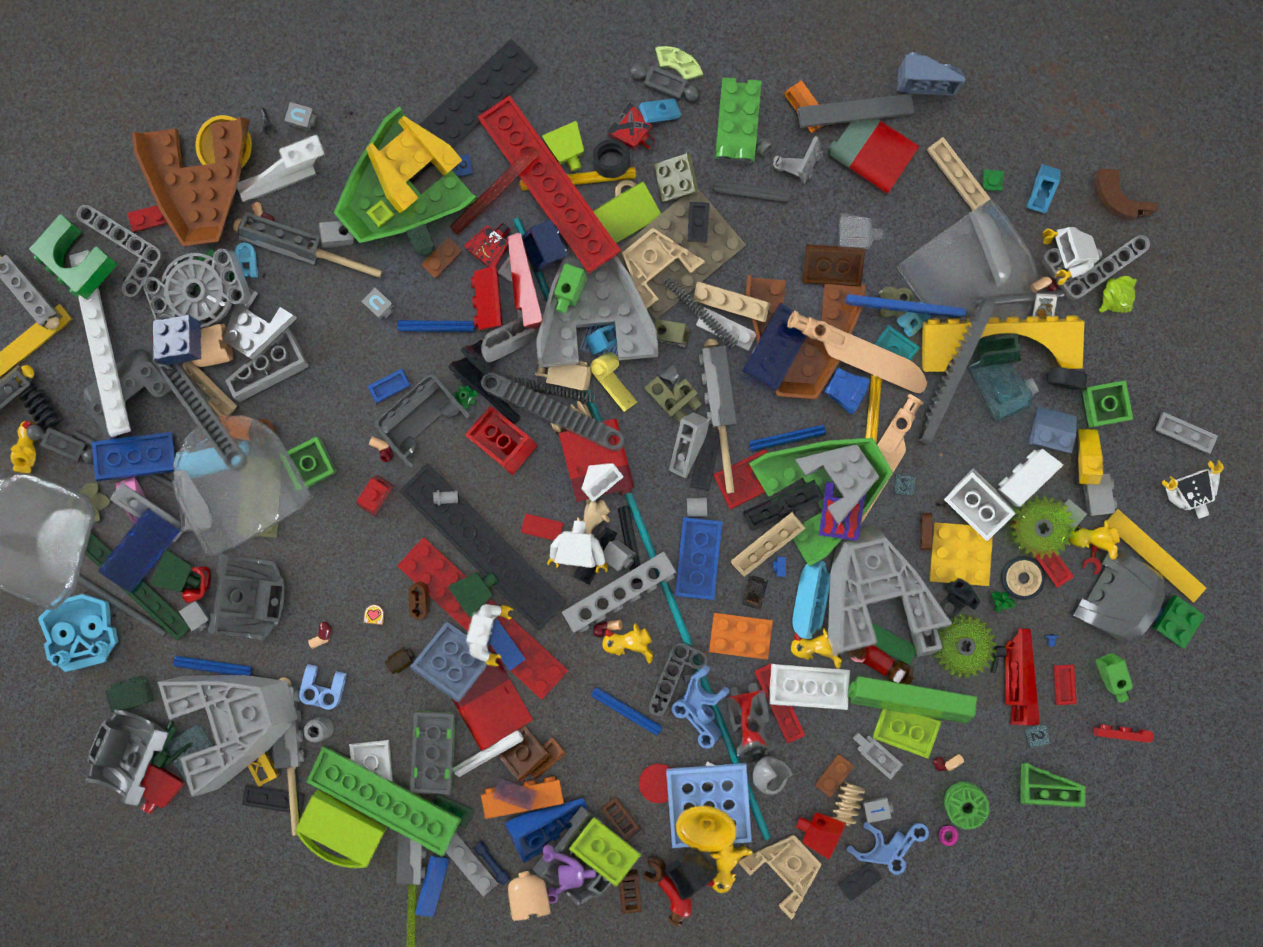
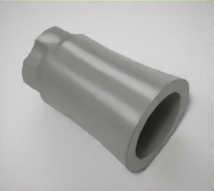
[304,715,334,742]

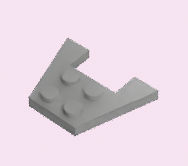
[223,288,297,360]
[795,444,879,525]

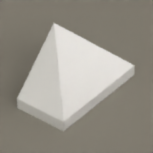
[582,464,623,502]

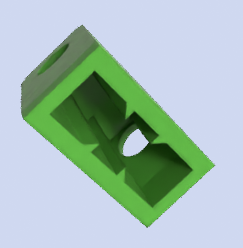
[554,263,587,314]
[1095,653,1133,702]

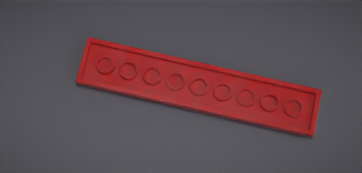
[478,95,621,274]
[397,537,569,700]

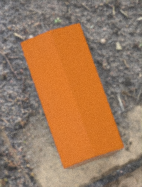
[784,80,824,133]

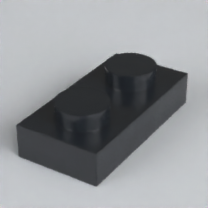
[687,202,709,243]
[838,862,882,901]

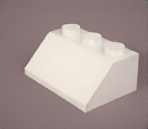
[997,449,1063,507]
[944,468,1016,541]

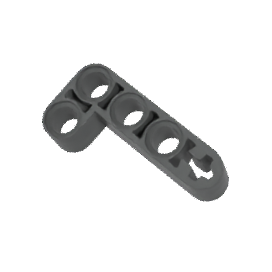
[649,642,709,716]

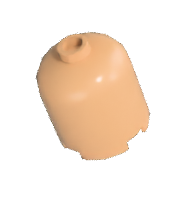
[191,324,234,367]
[508,871,551,920]

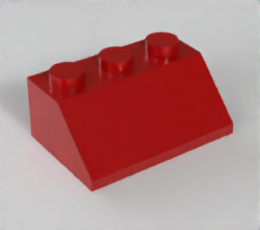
[471,266,503,332]

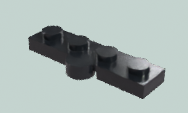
[744,479,824,531]

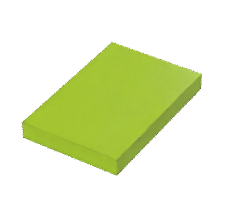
[593,181,661,243]
[872,709,942,759]
[569,817,641,887]

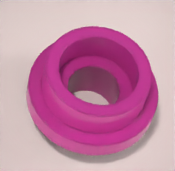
[938,826,959,846]

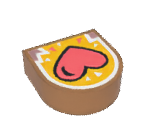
[363,604,385,625]

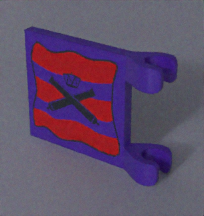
[819,482,865,541]

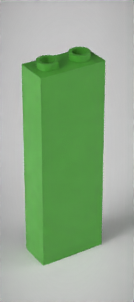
[847,676,977,724]

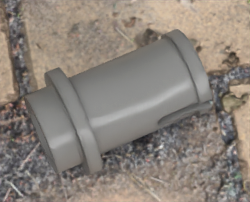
[433,490,458,506]

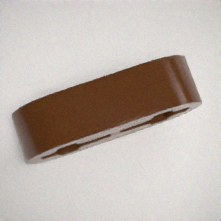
[920,513,933,550]
[408,581,429,620]

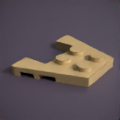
[622,228,705,309]
[738,834,822,919]

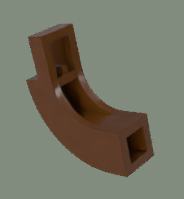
[1095,169,1158,221]

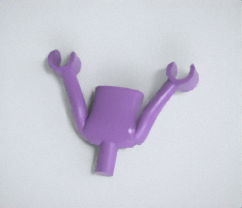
[543,845,596,904]

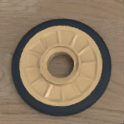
[1002,556,1045,600]

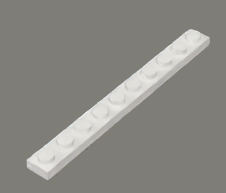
[69,250,131,437]

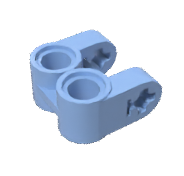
[299,664,347,709]

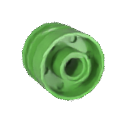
[944,781,989,829]

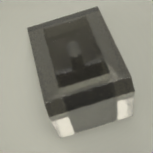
[740,574,768,610]

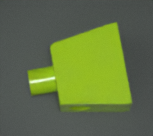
[542,121,585,172]

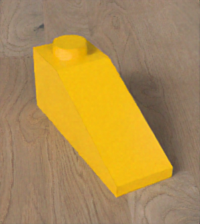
[1077,429,1103,485]

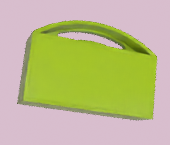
[295,790,388,868]

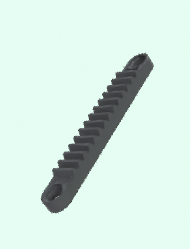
[919,297,995,445]
[152,356,247,471]
[481,373,625,452]

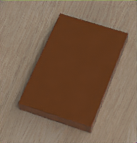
[802,244,865,286]

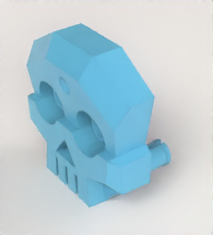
[38,594,119,672]

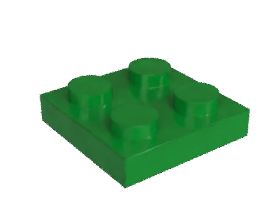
[1153,595,1205,649]

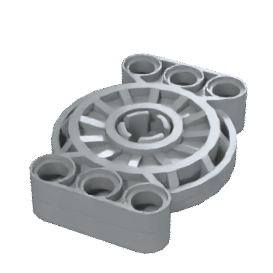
[143,249,251,328]

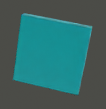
[874,325,920,361]

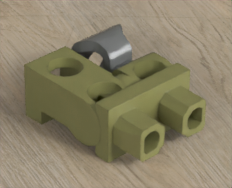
[644,363,702,423]

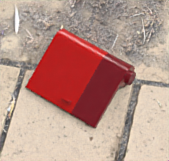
[559,419,635,502]
[451,659,533,751]

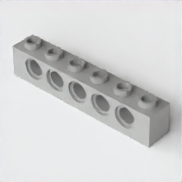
[562,551,677,633]

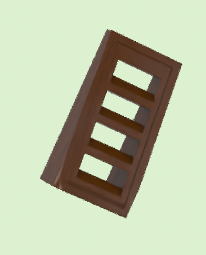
[601,797,641,841]
[619,869,642,914]

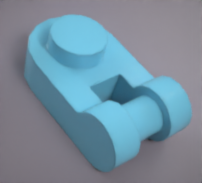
[235,242,258,278]
[897,302,931,337]

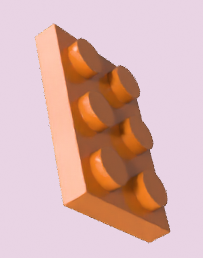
[709,613,773,660]

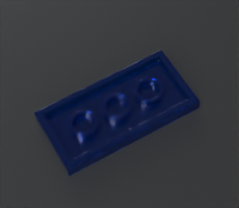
[742,303,807,391]
[98,508,180,593]

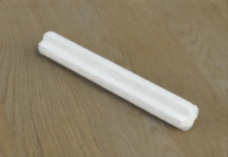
[453,731,523,777]

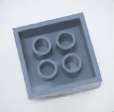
[897,52,965,95]

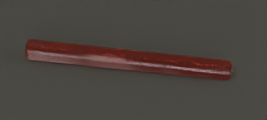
[450,147,539,234]

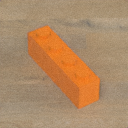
[481,776,564,819]

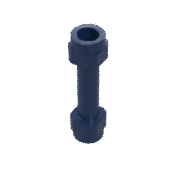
[473,840,511,885]

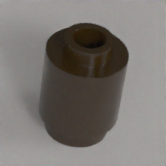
[385,647,415,675]

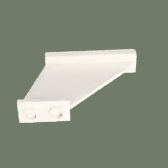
[237,135,324,203]

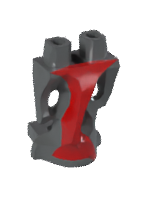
[727,683,776,763]

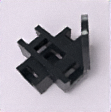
[940,578,980,618]

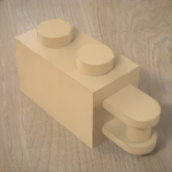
[535,361,592,391]

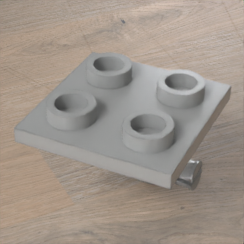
[773,136,823,183]

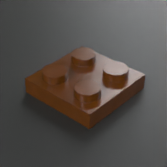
[498,725,550,782]

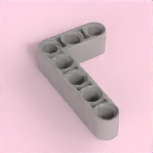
[77,205,165,299]
[1041,235,1150,300]

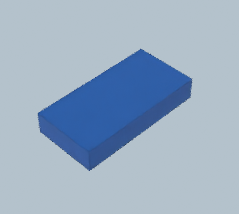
[367,369,412,404]

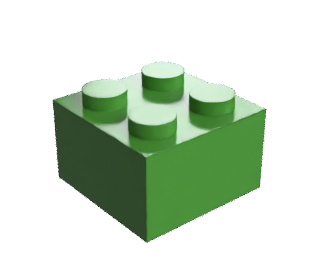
[1082,380,1133,428]
[281,437,338,490]

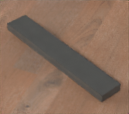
[797,94,915,128]

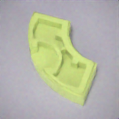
[655,46,703,81]

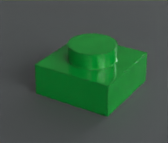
[982,170,1004,192]

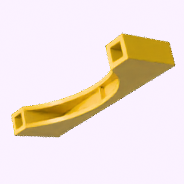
[922,315,1084,372]

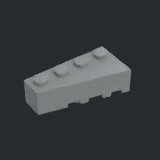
[225,327,309,402]

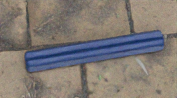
[397,320,475,332]
[749,425,826,452]
[173,656,252,676]
[591,687,662,735]

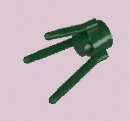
[150,721,191,768]

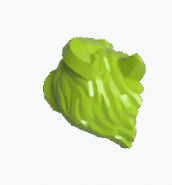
[1099,276,1137,313]

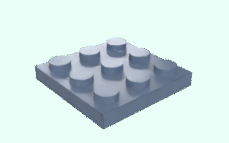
[410,622,492,703]

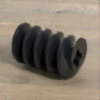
[19,387,62,430]

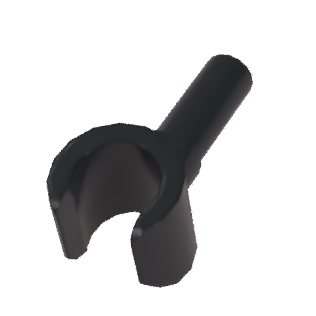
[261,108,276,135]
[991,646,1006,673]

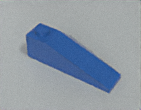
[505,798,587,863]

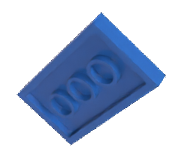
[92,432,177,482]
[675,517,723,600]

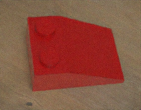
[465,406,538,475]

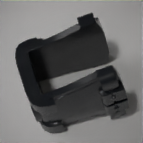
[448,339,500,390]
[665,847,719,900]

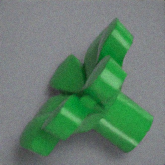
[452,385,478,410]
[991,591,1016,613]

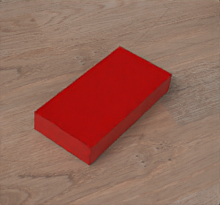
[521,513,564,540]
[1053,664,1077,705]

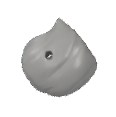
[752,756,793,795]

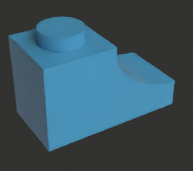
[1027,164,1061,214]
[585,324,617,356]

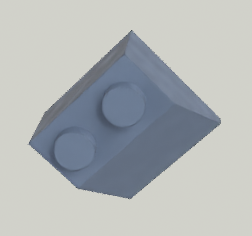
[1028,407,1077,455]

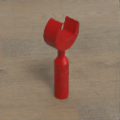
[1082,527,1101,575]

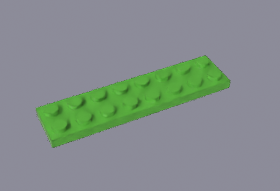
[306,746,461,856]

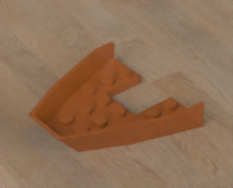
[132,117,250,246]
[746,275,866,399]

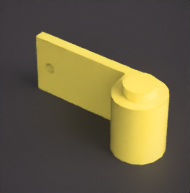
[590,352,638,412]

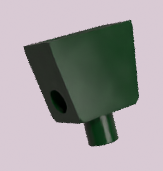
[150,550,202,592]
[448,572,499,618]

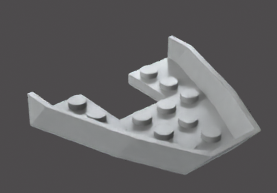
[537,247,658,368]
[828,524,952,656]
[158,675,298,796]

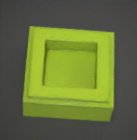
[366,200,395,228]

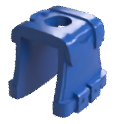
[824,368,870,415]

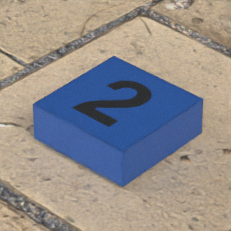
[452,154,473,177]

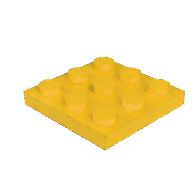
[929,522,993,586]

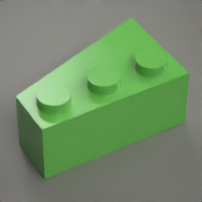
[1020,763,1085,808]

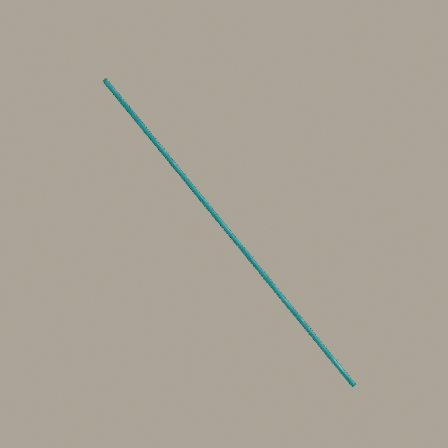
[513,217,771,841]

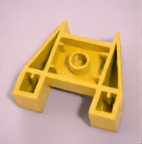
[366,116,462,213]

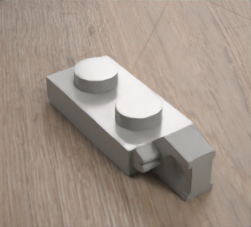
[853,732,903,780]

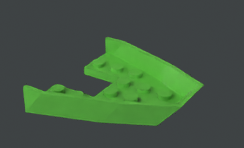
[334,107,477,243]
[749,438,893,566]

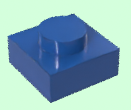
[773,557,786,577]

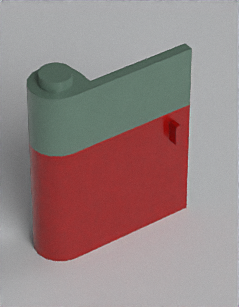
[828,119,919,194]

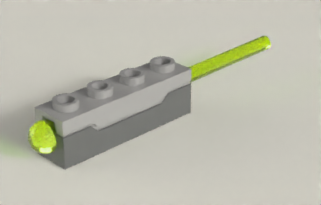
[396,793,427,947]

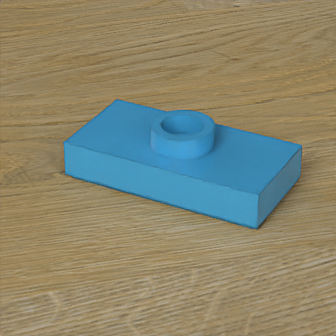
[639,98,681,123]

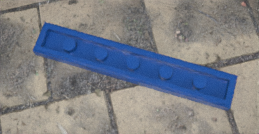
[844,294,966,318]

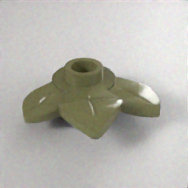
[878,287,914,320]
[70,483,111,522]

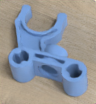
[672,665,729,749]
[847,821,929,875]

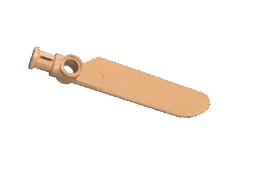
[788,311,927,393]
[861,394,924,524]

